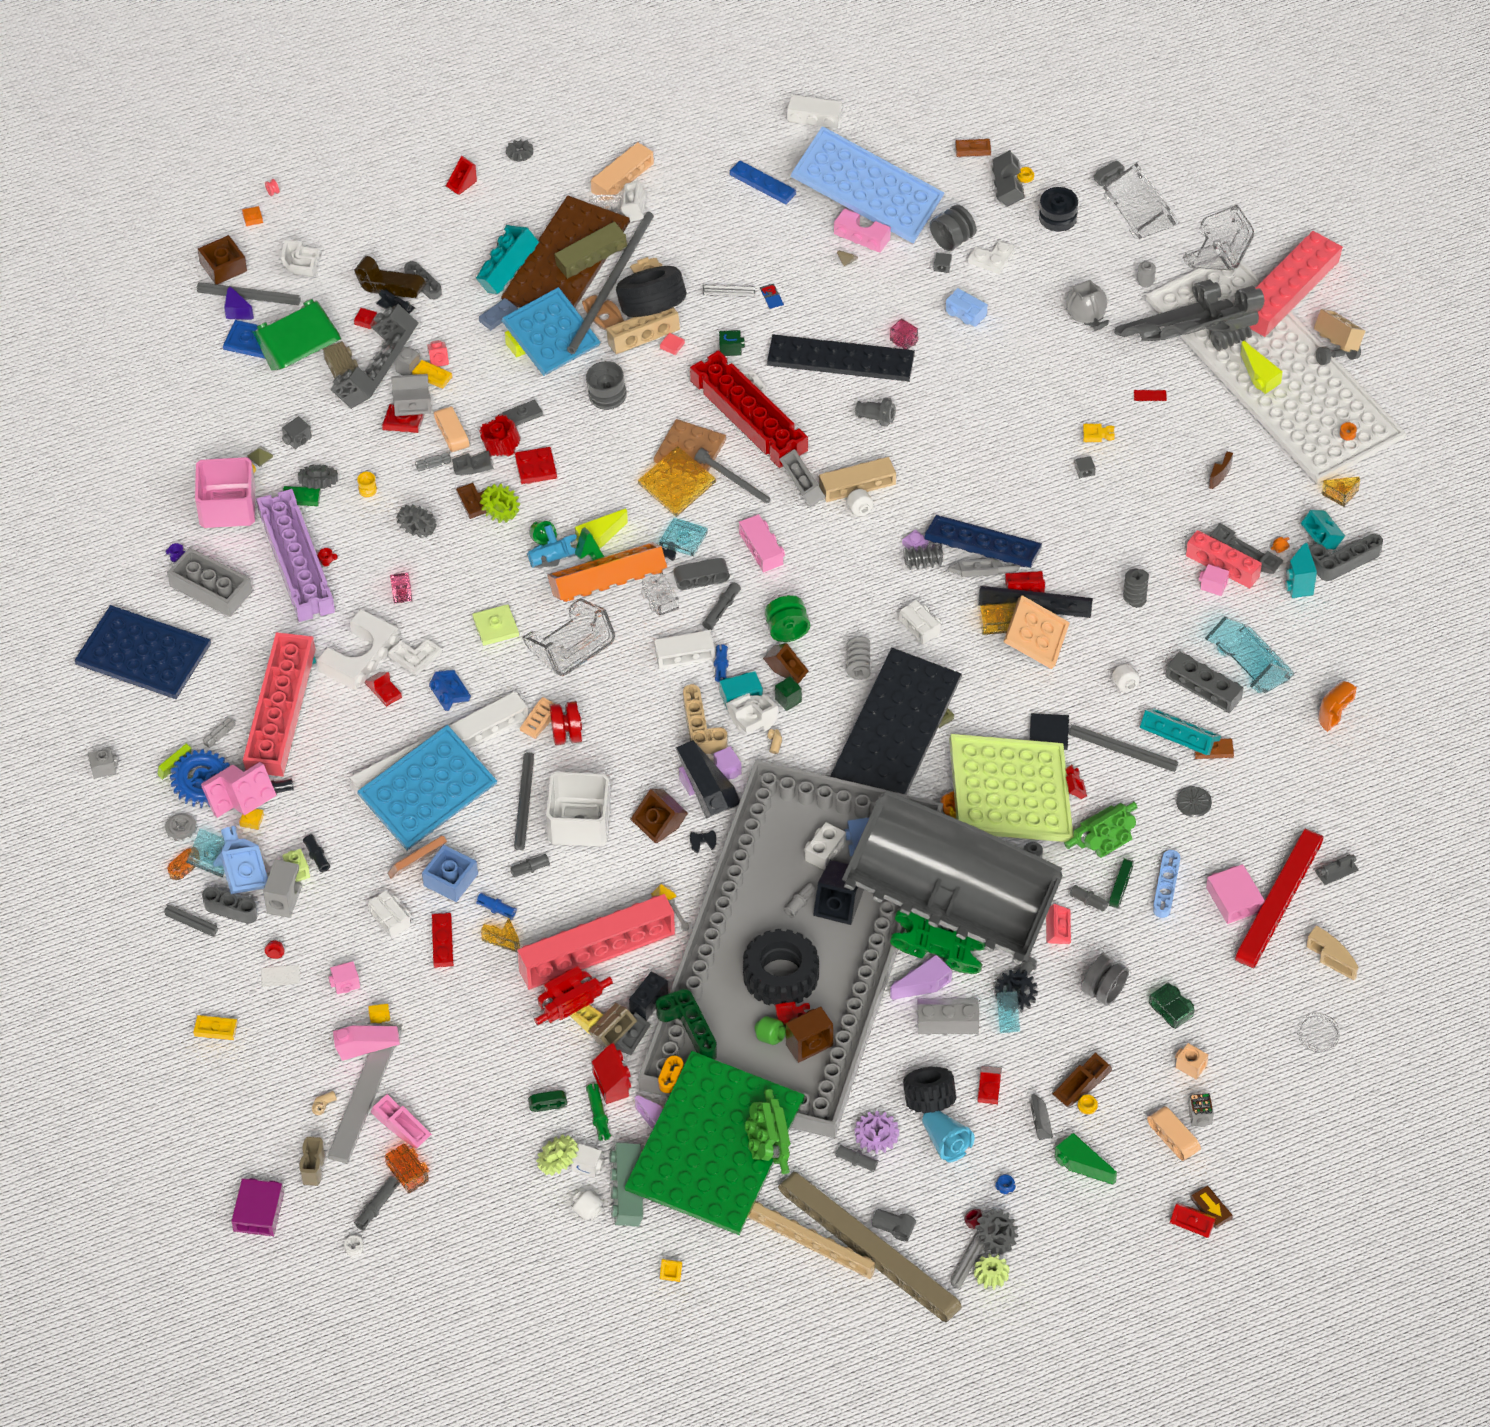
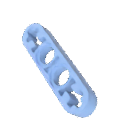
[1153,850,1180,918]

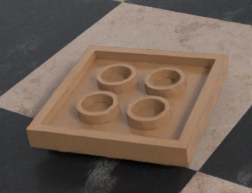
[654,419,726,478]

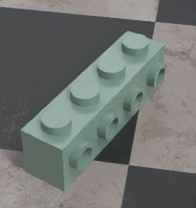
[609,1142,643,1227]

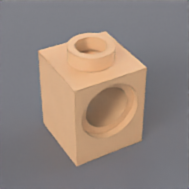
[1175,1043,1209,1080]

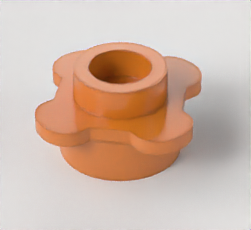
[1271,537,1290,553]

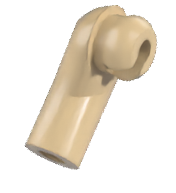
[767,729,782,754]
[312,1091,337,1115]

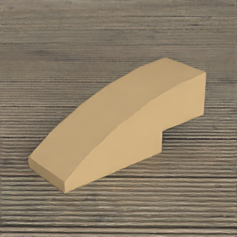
[1307,925,1358,981]

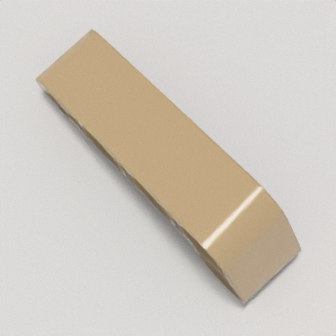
[683,684,728,754]

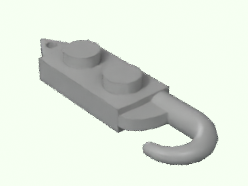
[948,558,1021,578]

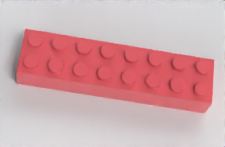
[1249,231,1343,337]
[243,632,316,777]
[517,894,675,990]

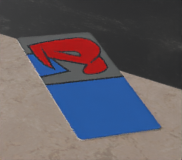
[759,283,784,309]

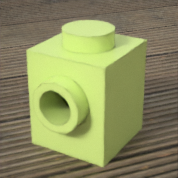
[282,849,310,882]

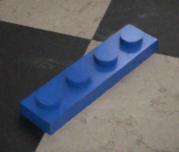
[730,160,796,205]

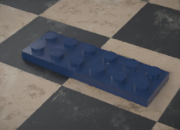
[924,515,1042,568]

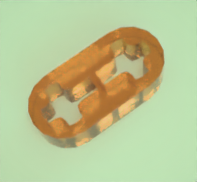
[167,848,200,880]

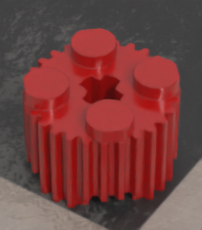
[479,415,521,457]

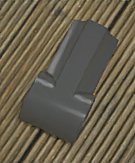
[872,1209,916,1241]

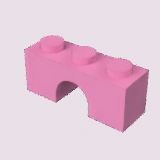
[834,208,891,253]

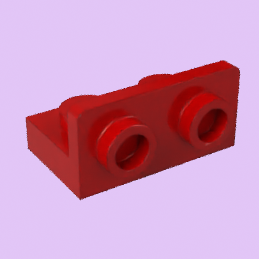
[1005,571,1045,593]

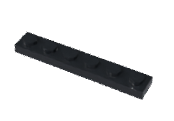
[978,586,1093,618]

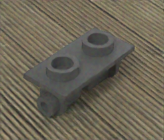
[1315,854,1359,885]

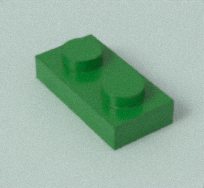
[283,486,321,507]

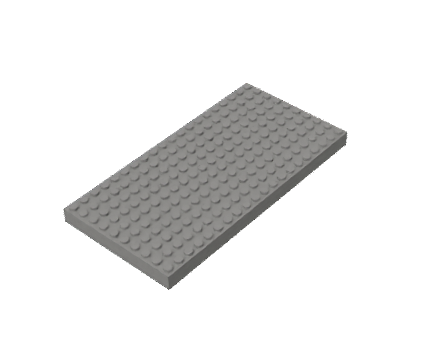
[638,760,943,1139]

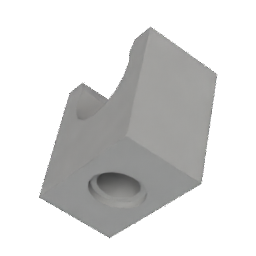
[263,860,302,918]

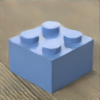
[422,845,478,902]

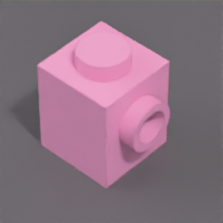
[1199,564,1229,596]
[328,961,360,994]

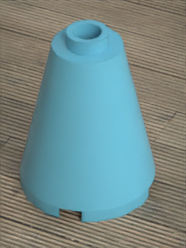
[922,1111,975,1162]

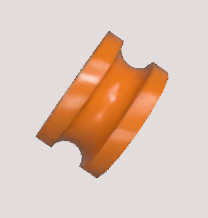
[1340,422,1357,441]

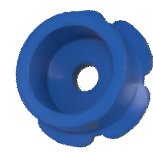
[995,1175,1016,1194]

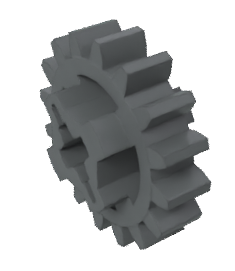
[298,464,338,489]
[396,504,437,538]
[975,1209,1019,1255]

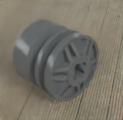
[930,204,977,251]
[586,361,627,410]

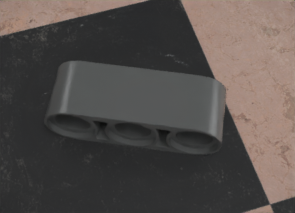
[673,558,730,590]
[202,887,258,924]

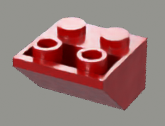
[592,1043,631,1104]

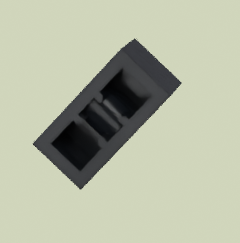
[629,971,668,1021]

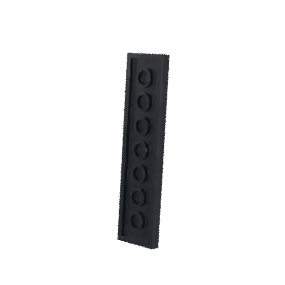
[767,334,915,382]

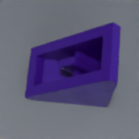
[224,287,254,320]

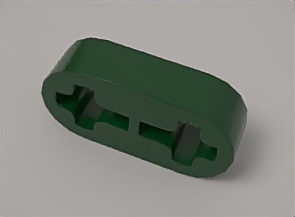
[528,1090,568,1112]

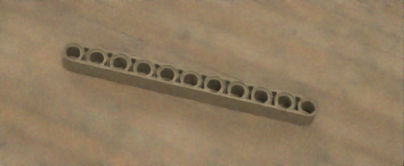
[778,1172,962,1323]

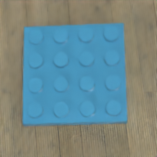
[501,287,601,376]

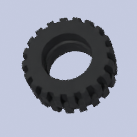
[743,929,819,1006]

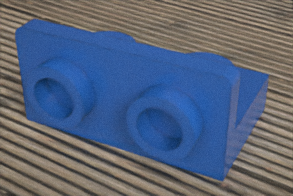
[429,670,471,711]

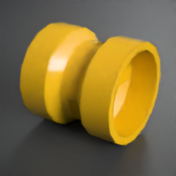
[357,472,377,497]

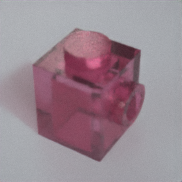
[890,318,919,349]
[390,572,412,603]

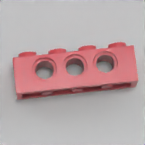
[1186,530,1262,589]

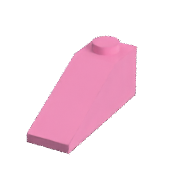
[333,1026,400,1061]

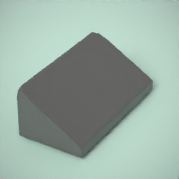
[615,1012,651,1056]
[1030,1094,1053,1140]

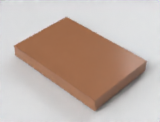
[387,836,447,879]

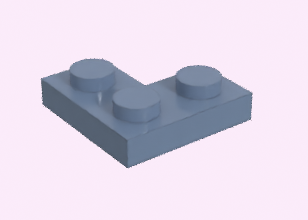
[479,298,518,331]

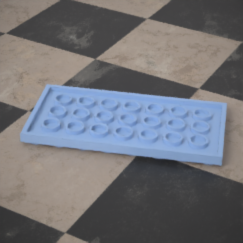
[790,126,945,244]

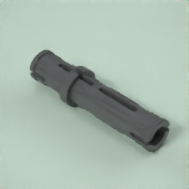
[702,582,741,630]
[354,1176,400,1230]

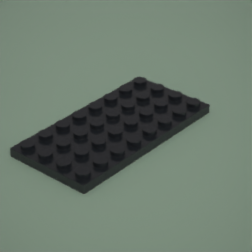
[830,647,962,795]

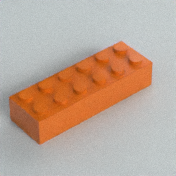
[547,542,667,602]

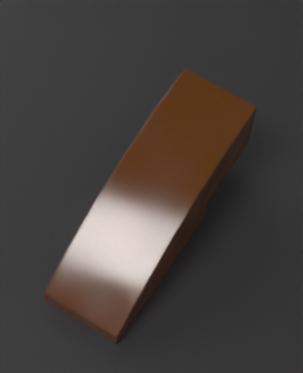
[1053,1052,1112,1108]

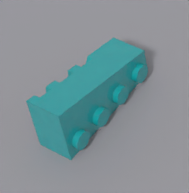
[476,225,539,294]

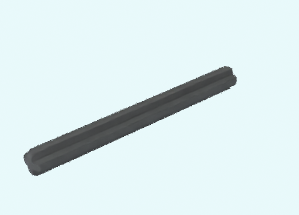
[197,282,301,306]
[1069,725,1178,772]
[514,752,534,851]

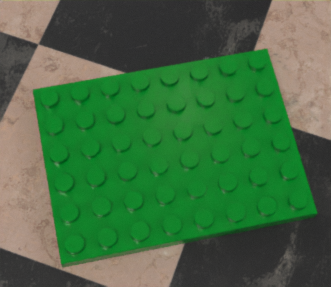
[625,1051,805,1236]

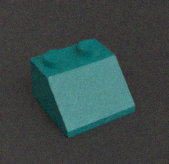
[1285,543,1317,598]

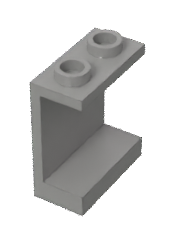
[391,374,431,416]

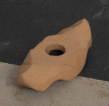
[582,295,624,330]

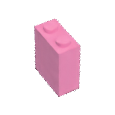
[1206,864,1264,924]

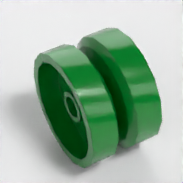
[764,595,810,642]

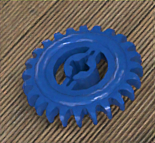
[170,749,230,808]

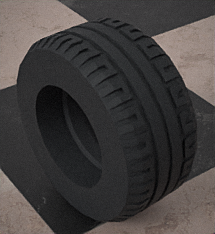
[616,266,687,317]

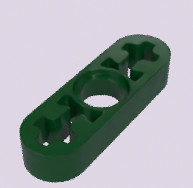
[1109,858,1134,909]

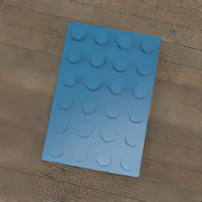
[357,725,497,851]

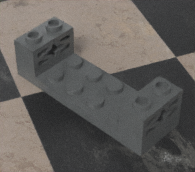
[330,304,419,409]

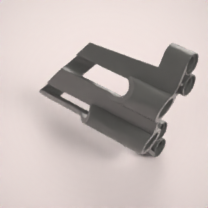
[1114,279,1265,341]

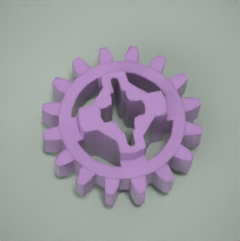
[855,1111,899,1154]

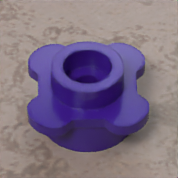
[166,543,186,562]

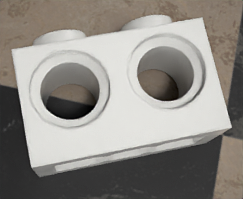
[804,822,846,870]

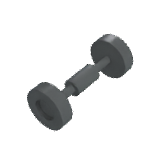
[1316,346,1361,365]

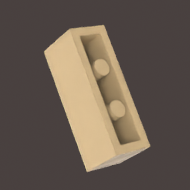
[1314,309,1365,352]

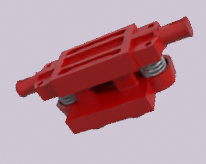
[534,966,613,1026]

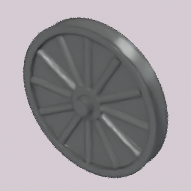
[1176,786,1212,817]

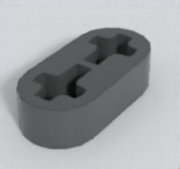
[1094,161,1125,186]

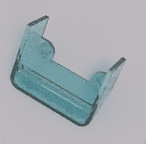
[1205,616,1295,694]

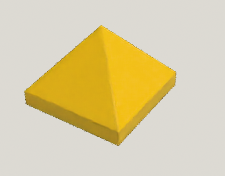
[651,884,676,900]
[660,1259,683,1282]

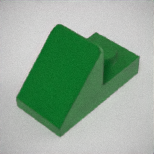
[575,527,604,561]

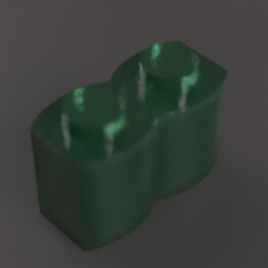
[1148,982,1195,1029]

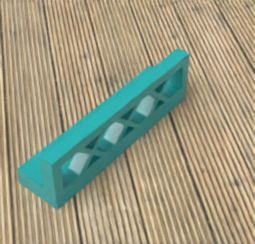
[1140,708,1222,755]

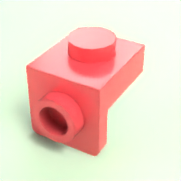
[427,340,449,367]

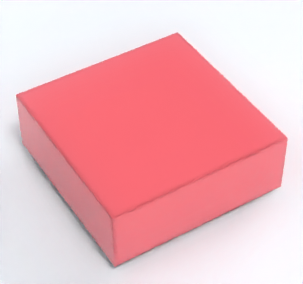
[660,333,685,355]

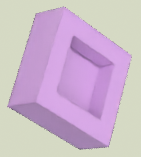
[902,529,929,551]

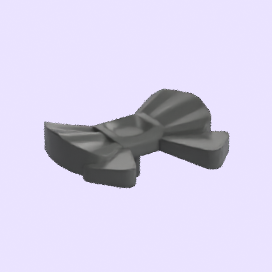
[1084,316,1109,331]

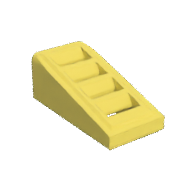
[570,1005,603,1034]

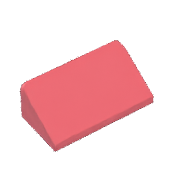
[1046,904,1071,944]

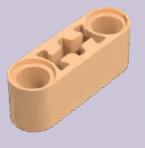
[434,406,469,453]
[1147,1106,1201,1161]

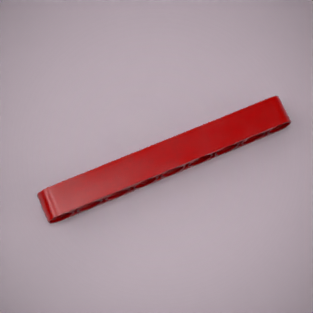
[1235,828,1324,969]

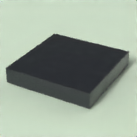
[1029,713,1069,750]

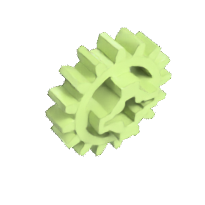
[536,1135,579,1176]

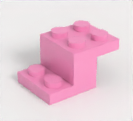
[201,762,277,818]

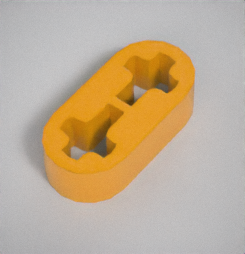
[658,1056,683,1093]

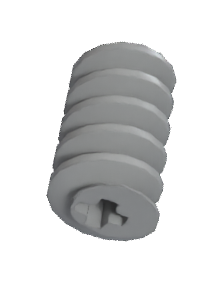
[847,636,870,680]

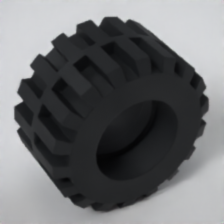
[903,1066,957,1113]

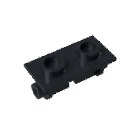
[376,289,415,314]

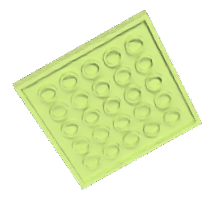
[949,734,1073,842]

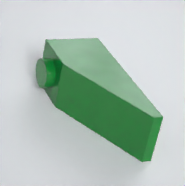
[1055,1133,1117,1185]

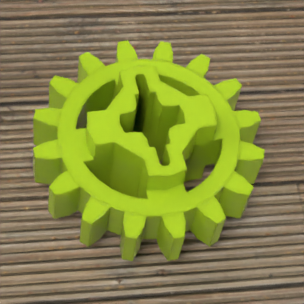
[480,484,520,523]

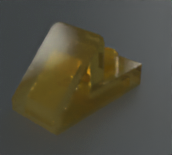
[481,918,520,952]

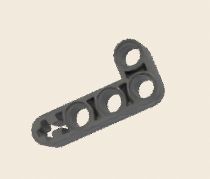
[1310,534,1383,581]

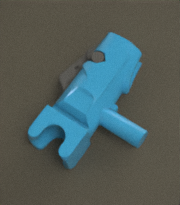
[527,525,577,568]

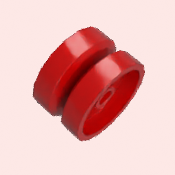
[549,701,582,746]

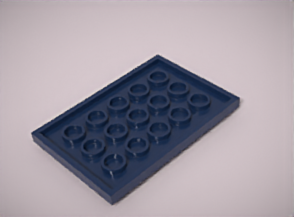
[74,605,211,699]

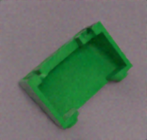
[253,299,341,371]

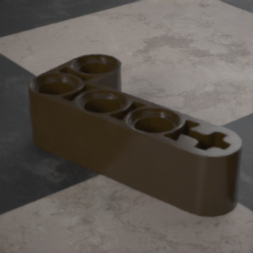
[354,256,426,298]

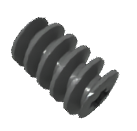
[1210,327,1252,351]
[903,543,943,570]
[1123,568,1149,608]

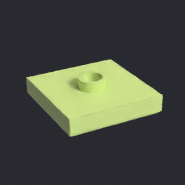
[472,604,519,646]

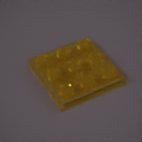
[638,446,716,517]

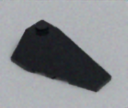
[675,740,740,819]

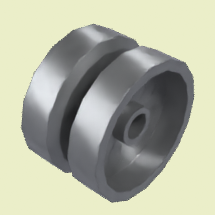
[1082,954,1130,1006]

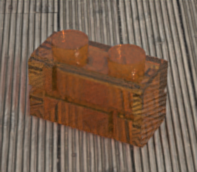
[385,1143,430,1194]

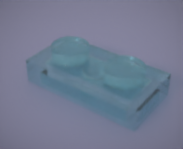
[997,991,1020,1033]

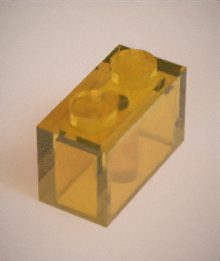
[979,603,1017,635]

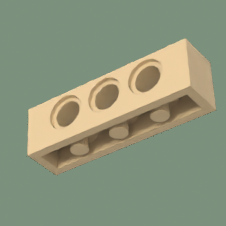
[606,307,680,354]

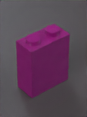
[231,1178,284,1237]

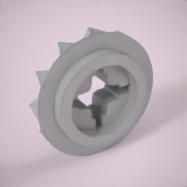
[165,813,196,841]

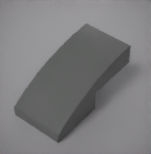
[452,451,494,475]

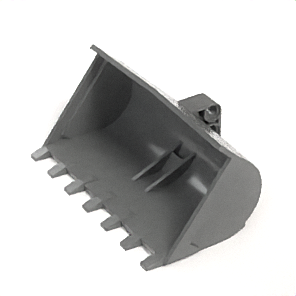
[842,790,1063,965]

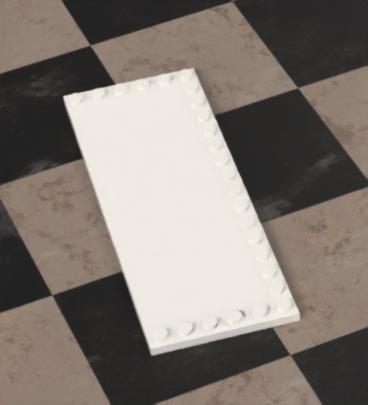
[1145,251,1406,484]

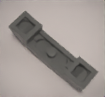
[1210,523,1283,574]

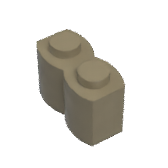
[299,1137,325,1186]

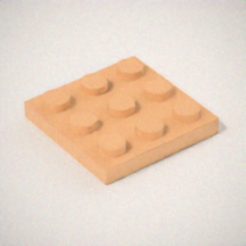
[1003,596,1070,669]

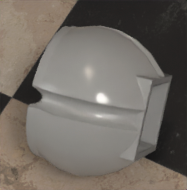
[1066,280,1107,323]

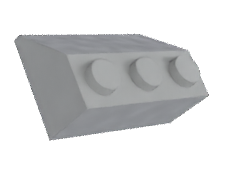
[917,998,979,1034]

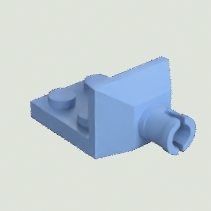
[213,826,268,894]

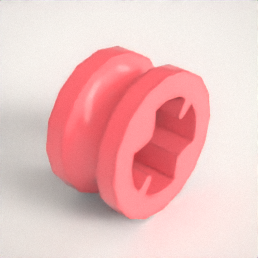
[265,179,280,196]

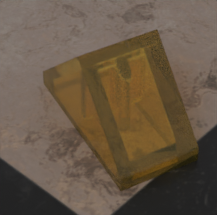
[1322,476,1360,507]

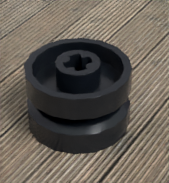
[1039,187,1079,232]

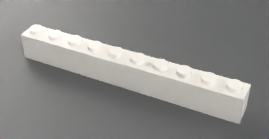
[350,691,528,804]

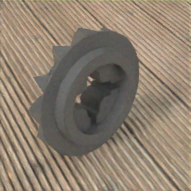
[506,139,534,161]

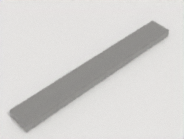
[328,1022,402,1164]

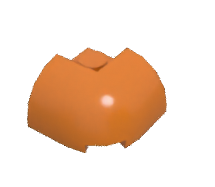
[1318,681,1357,732]

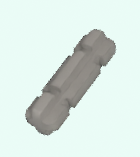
[203,718,235,748]

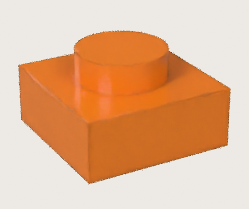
[242,206,263,226]

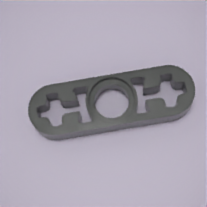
[404,261,442,299]

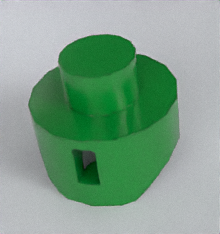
[530,519,557,545]

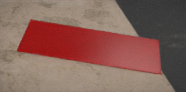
[1134,390,1167,401]

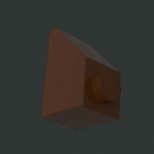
[763,643,809,684]

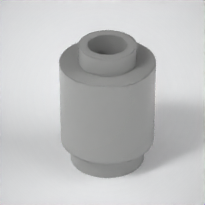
[1137,261,1156,288]

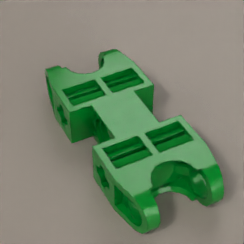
[890,910,984,974]

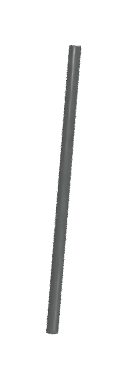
[567,212,654,354]

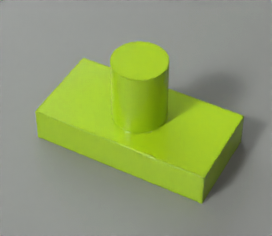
[157,743,192,780]

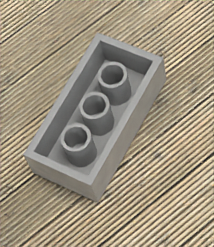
[167,547,252,617]

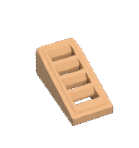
[520,697,555,739]

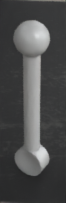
[668,898,689,931]

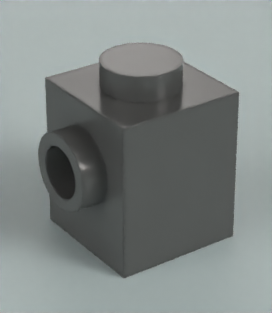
[282,416,312,449]

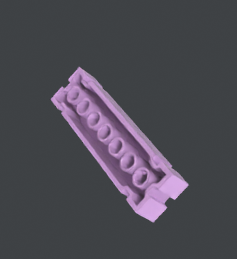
[256,489,335,622]

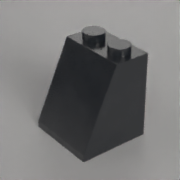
[813,859,864,925]

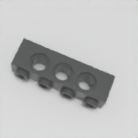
[1166,651,1244,714]

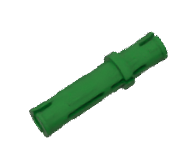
[586,1083,611,1141]

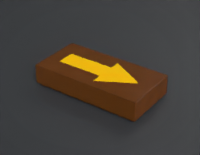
[1191,1185,1233,1229]

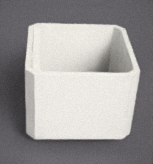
[546,772,611,846]

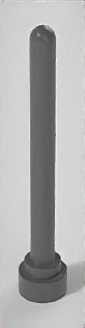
[694,448,771,504]

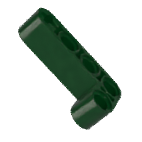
[656,989,717,1060]

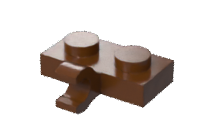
[456,483,492,519]

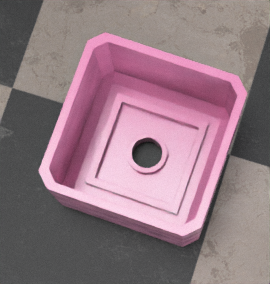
[195,457,256,528]

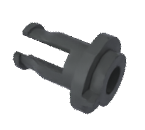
[855,397,896,427]

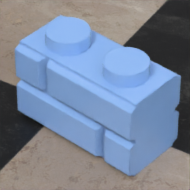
[946,288,988,327]

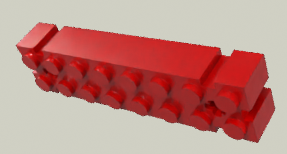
[690,350,808,468]

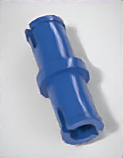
[714,644,729,682]
[476,892,517,920]

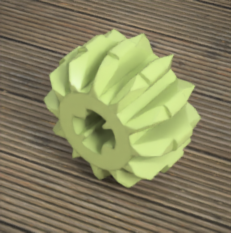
[974,1253,1010,1290]

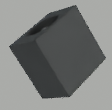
[934,252,952,273]
[1075,456,1096,479]

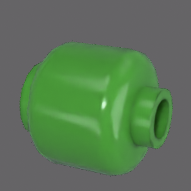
[755,1016,786,1045]

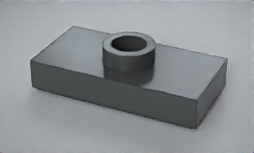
[502,400,543,426]

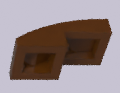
[1209,451,1233,489]

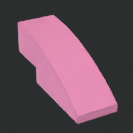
[371,1094,432,1149]

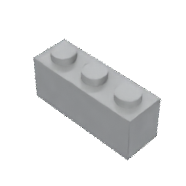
[780,449,825,507]

